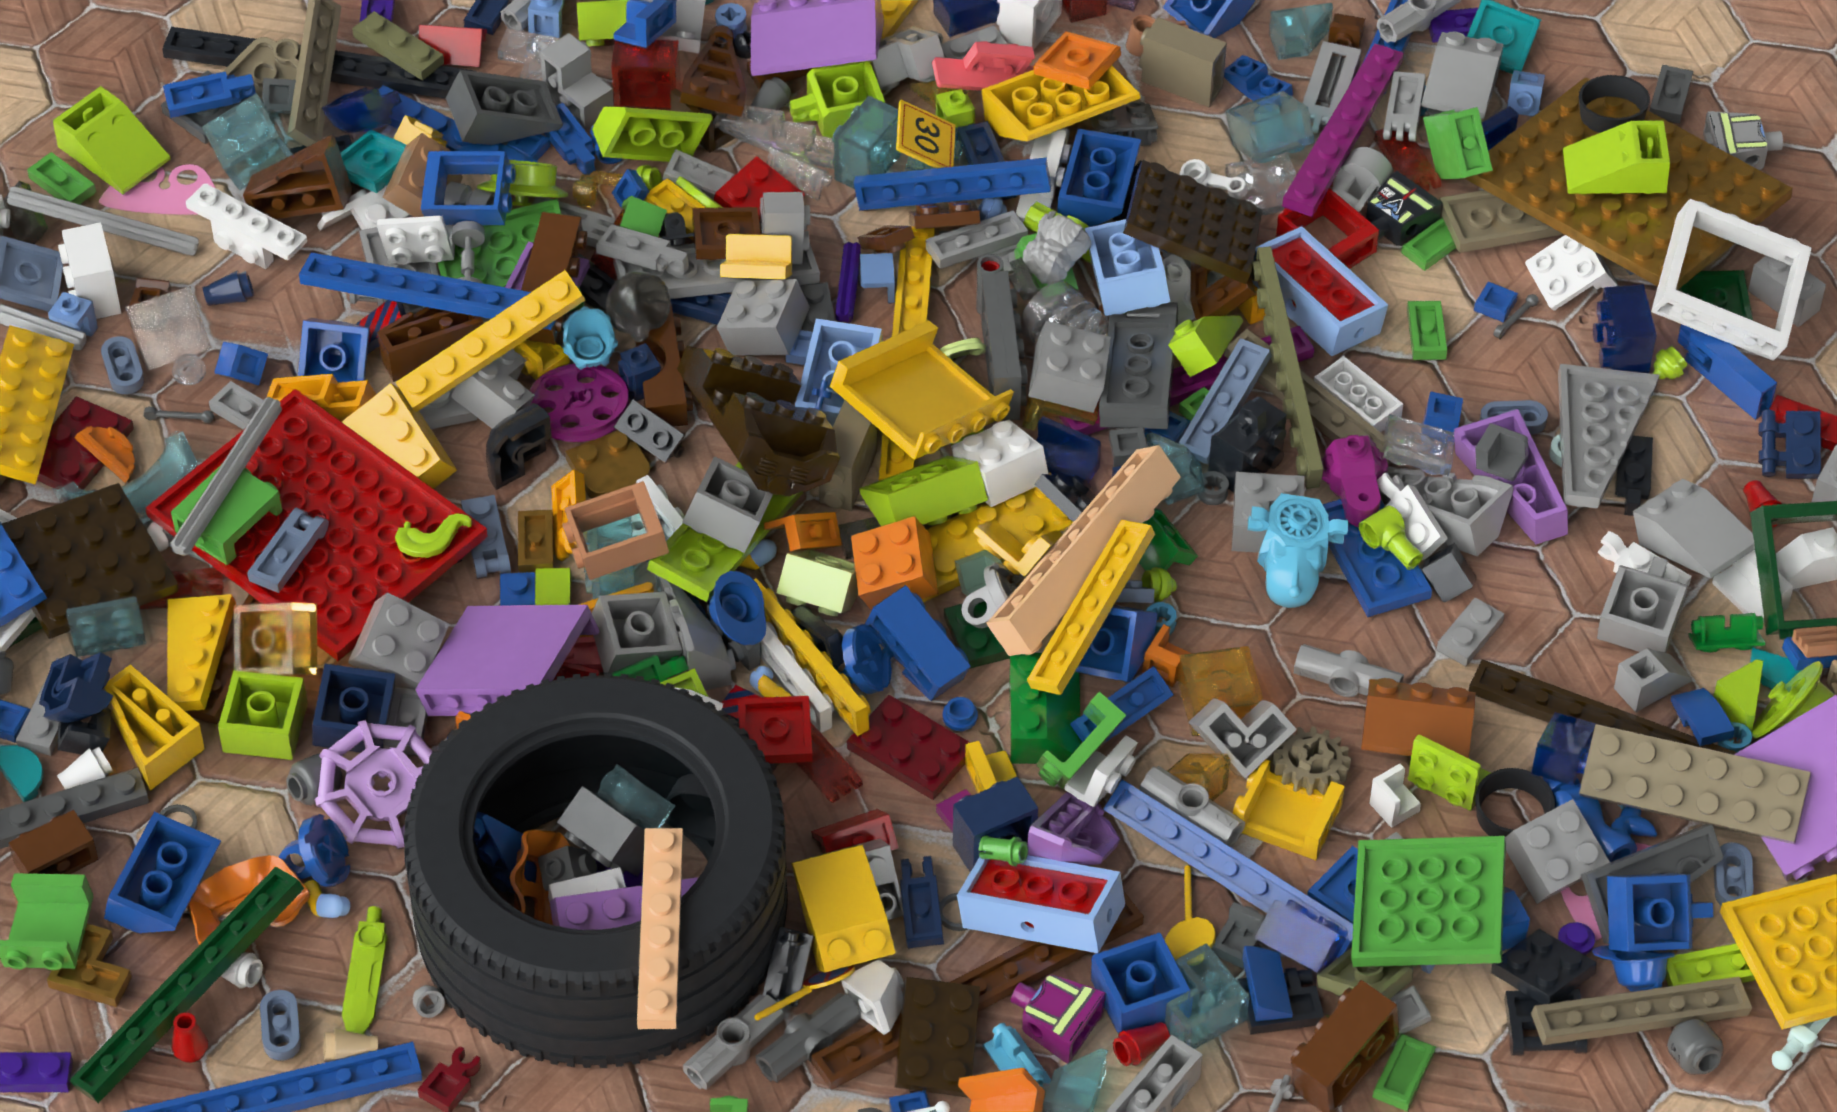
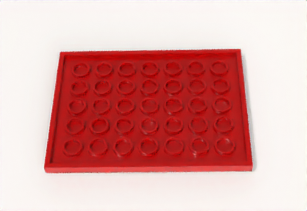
[145,389,488,661]

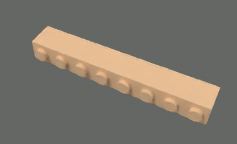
[986,445,1181,656]

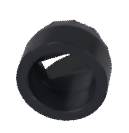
[734,31,751,59]

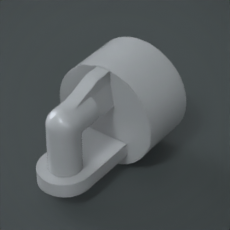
[1331,147,1393,212]

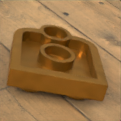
[565,430,650,499]

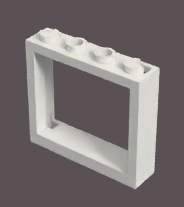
[1651,199,1811,361]

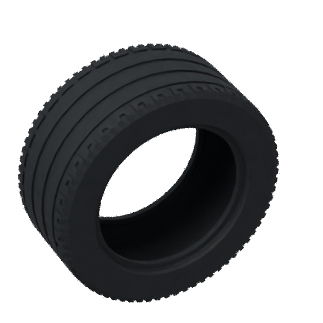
[404,673,788,1068]

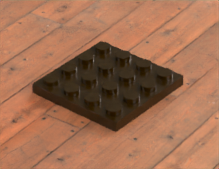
[1123,160,1263,284]
[2,483,178,639]

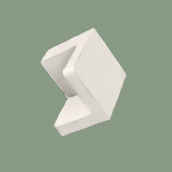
[1369,763,1421,828]

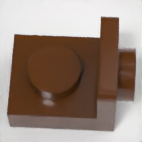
[1328,13,1365,49]

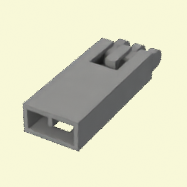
[1299,41,1361,133]

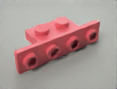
[932,41,1035,91]

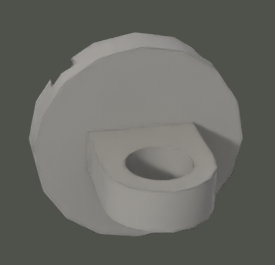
[961,562,1018,628]

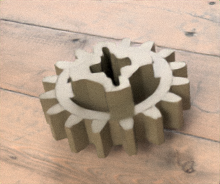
[1272,726,1351,795]

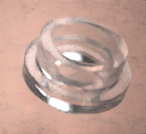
[172,354,206,385]

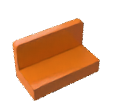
[763,512,842,552]
[958,1068,1045,1112]

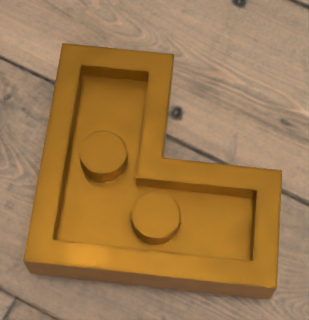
[47,924,132,1007]

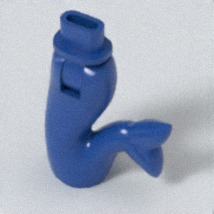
[1542,769,1657,862]

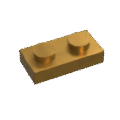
[518,509,553,573]

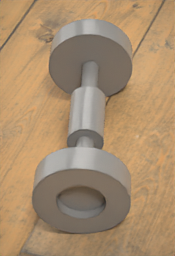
[452,221,485,284]

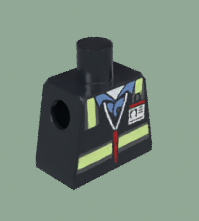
[1366,170,1443,246]

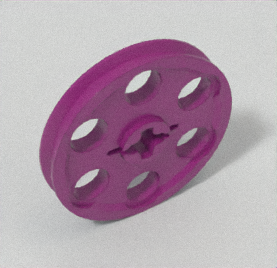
[530,364,629,442]

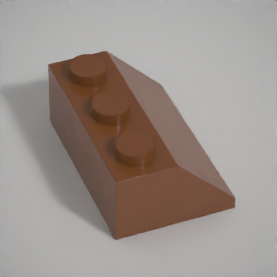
[1361,678,1476,758]

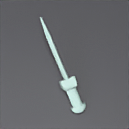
[1772,1017,1832,1071]

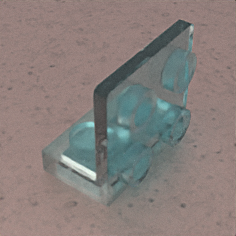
[66,597,146,657]

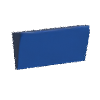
[1243,946,1293,1022]

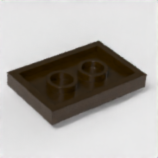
[894,977,980,1098]

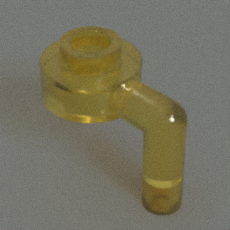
[572,171,624,207]

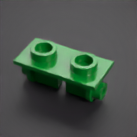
[1688,613,1766,653]

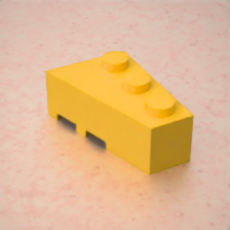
[342,383,457,489]
[104,664,205,791]

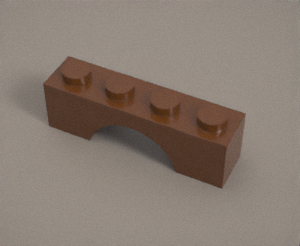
[632,303,693,427]

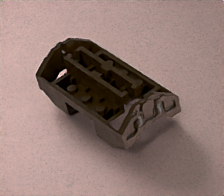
[677,345,841,497]

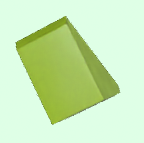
[1713,660,1763,731]

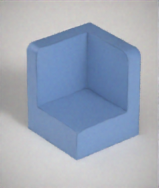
[860,253,895,303]

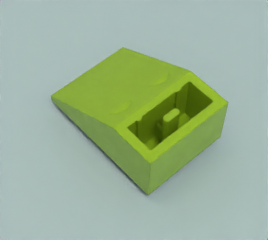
[52,86,171,195]
[1562,120,1670,194]

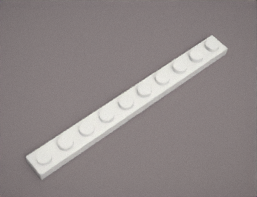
[636,475,834,734]

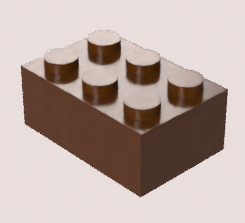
[1291,980,1399,1112]

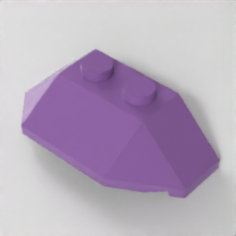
[1027,792,1120,866]

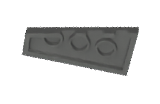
[1581,824,1724,944]

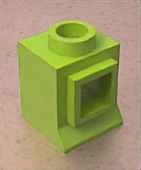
[936,89,975,141]

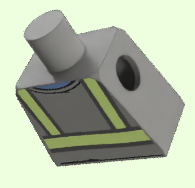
[1703,111,1783,170]

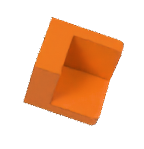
[1142,624,1192,687]

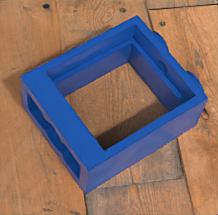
[421,151,516,225]

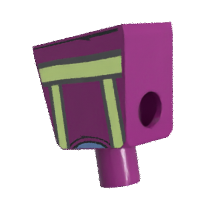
[1011,975,1105,1064]

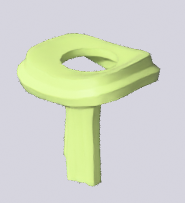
[940,338,986,359]

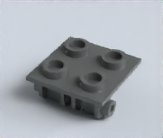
[1089,101,1158,146]

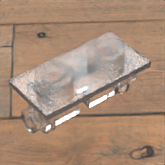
[767,146,833,200]

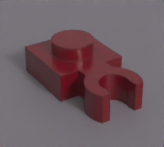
[418,1046,481,1112]

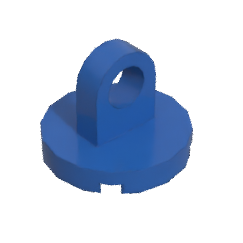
[834,624,892,695]
[279,814,350,887]

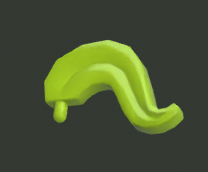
[676,176,724,208]
[395,514,472,558]

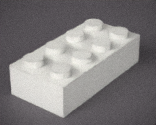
[1314,356,1403,432]

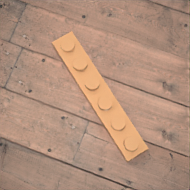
[637,828,683,1029]

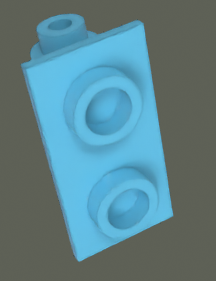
[983,1023,1054,1090]

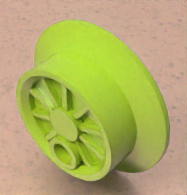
[477,160,568,206]
[1751,661,1834,738]

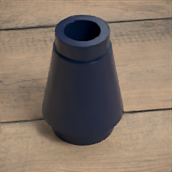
[203,270,254,306]

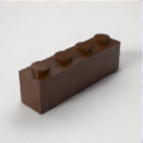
[521,212,587,344]

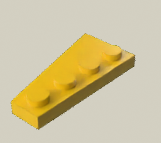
[167,594,237,711]

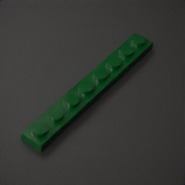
[70,866,304,1104]

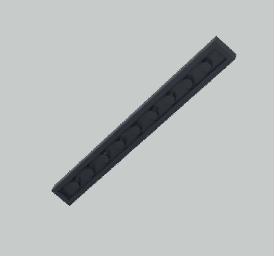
[162,27,477,98]

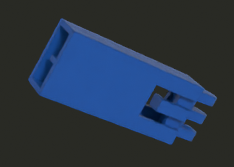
[1678,324,1777,420]

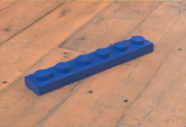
[364,85,538,175]
[854,158,1052,211]

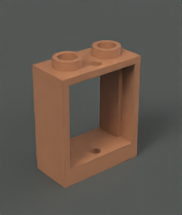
[562,481,669,580]

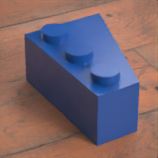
[865,585,971,701]

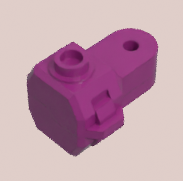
[1321,435,1388,527]

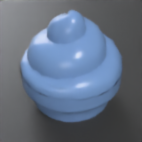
[978,197,1007,221]

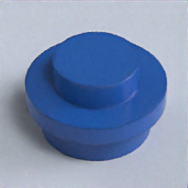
[942,697,978,731]

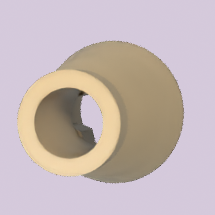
[323,1028,378,1062]

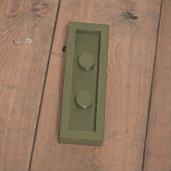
[352,11,444,81]

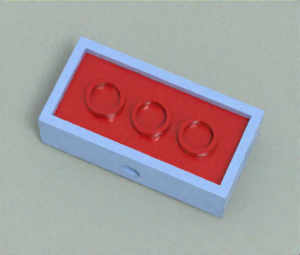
[1252,226,1388,357]
[957,851,1125,953]

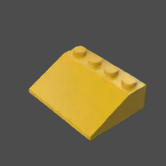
[982,66,1140,142]

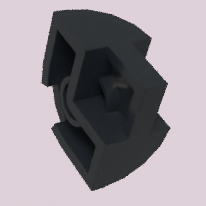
[486,403,552,490]

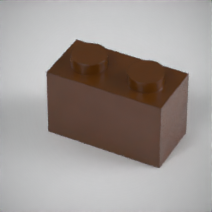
[8,809,99,874]

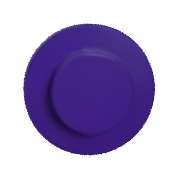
[1558,922,1595,955]

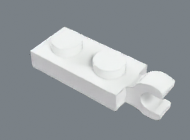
[1377,472,1448,560]
[1598,531,1692,586]

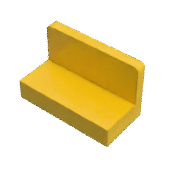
[720,233,792,279]
[965,741,1017,794]

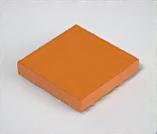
[1033,31,1121,89]

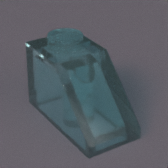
[1042,1048,1108,1112]

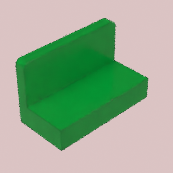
[1139,508,1198,571]

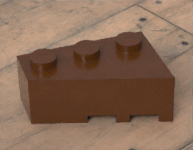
[243,134,353,219]
[377,307,484,382]

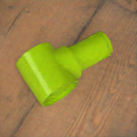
[1359,505,1423,570]

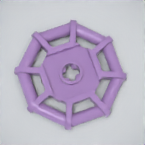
[315,720,433,849]

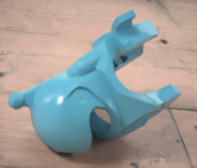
[1247,493,1348,608]

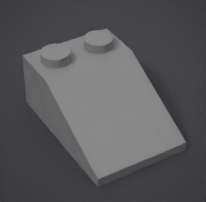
[1421,32,1504,119]
[1633,479,1755,579]

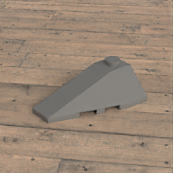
[1379,468,1513,557]
[655,574,736,691]

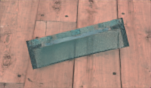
[52,431,197,524]

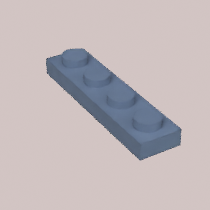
[1177,338,1271,464]

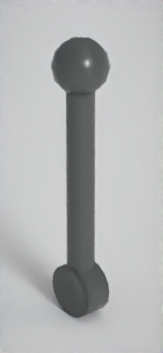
[1493,294,1539,339]
[143,406,214,423]

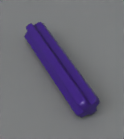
[835,242,861,323]

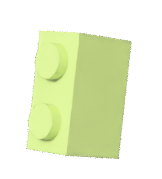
[776,550,858,616]

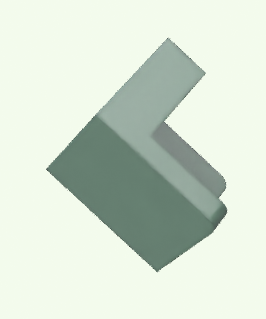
[954,550,1002,603]

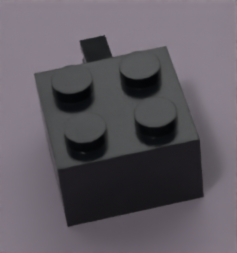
[1208,397,1287,493]

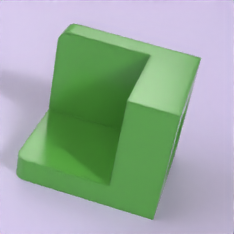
[620,196,667,237]

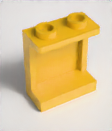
[1232,759,1345,860]

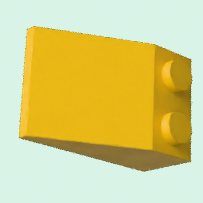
[791,844,896,972]

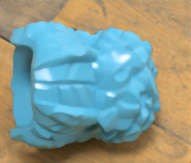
[562,306,618,370]

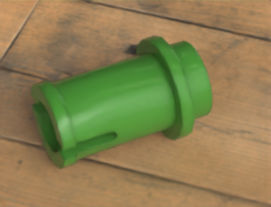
[979,836,1028,866]

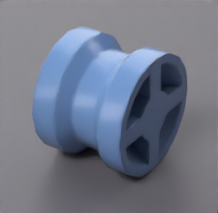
[715,3,747,43]

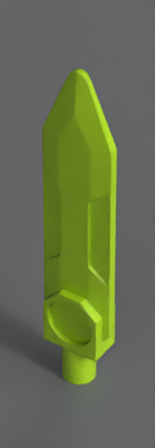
[342,906,387,1035]

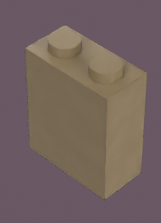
[1139,17,1227,107]
[819,400,877,511]

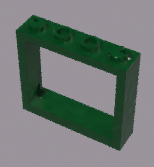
[1750,501,1837,640]

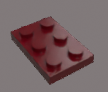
[37,396,134,498]
[847,695,970,800]

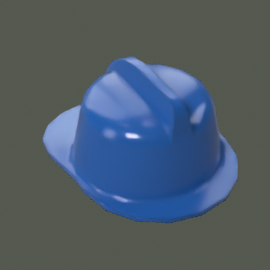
[709,571,766,645]
[1592,945,1675,992]

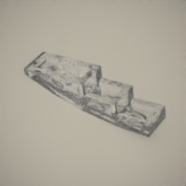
[713,105,848,170]

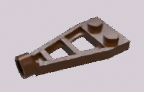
[679,25,746,117]
[1190,262,1256,320]

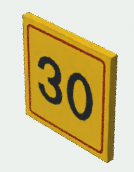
[896,99,956,168]

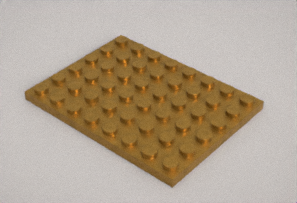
[1464,77,1793,290]

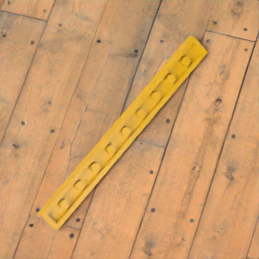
[878,227,935,481]

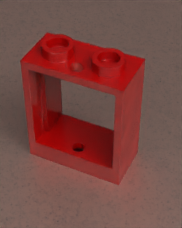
[1276,188,1379,269]

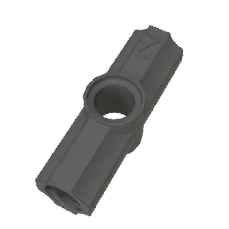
[756,993,861,1083]

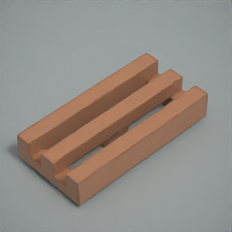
[1792,626,1837,658]

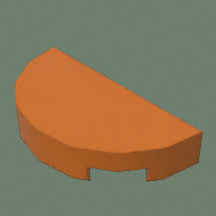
[75,426,135,483]

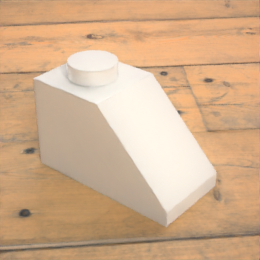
[1776,527,1837,589]
[841,959,904,1034]

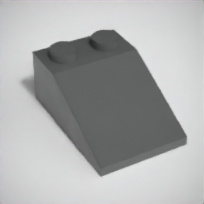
[446,70,563,145]

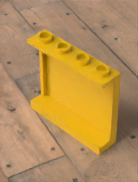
[829,320,1014,460]

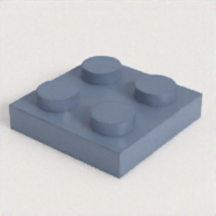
[0,235,64,312]

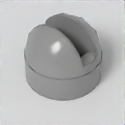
[412,985,445,1018]

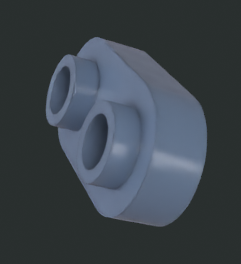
[101,336,144,395]
[1479,400,1548,435]
[1714,842,1754,905]
[260,990,301,1061]

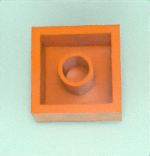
[851,516,938,610]

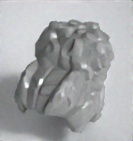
[1022,211,1091,285]

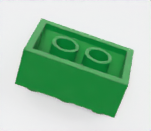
[1009,653,1081,764]

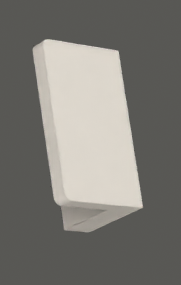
[1712,550,1793,623]

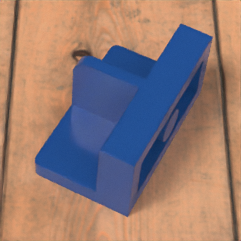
[614,0,676,48]

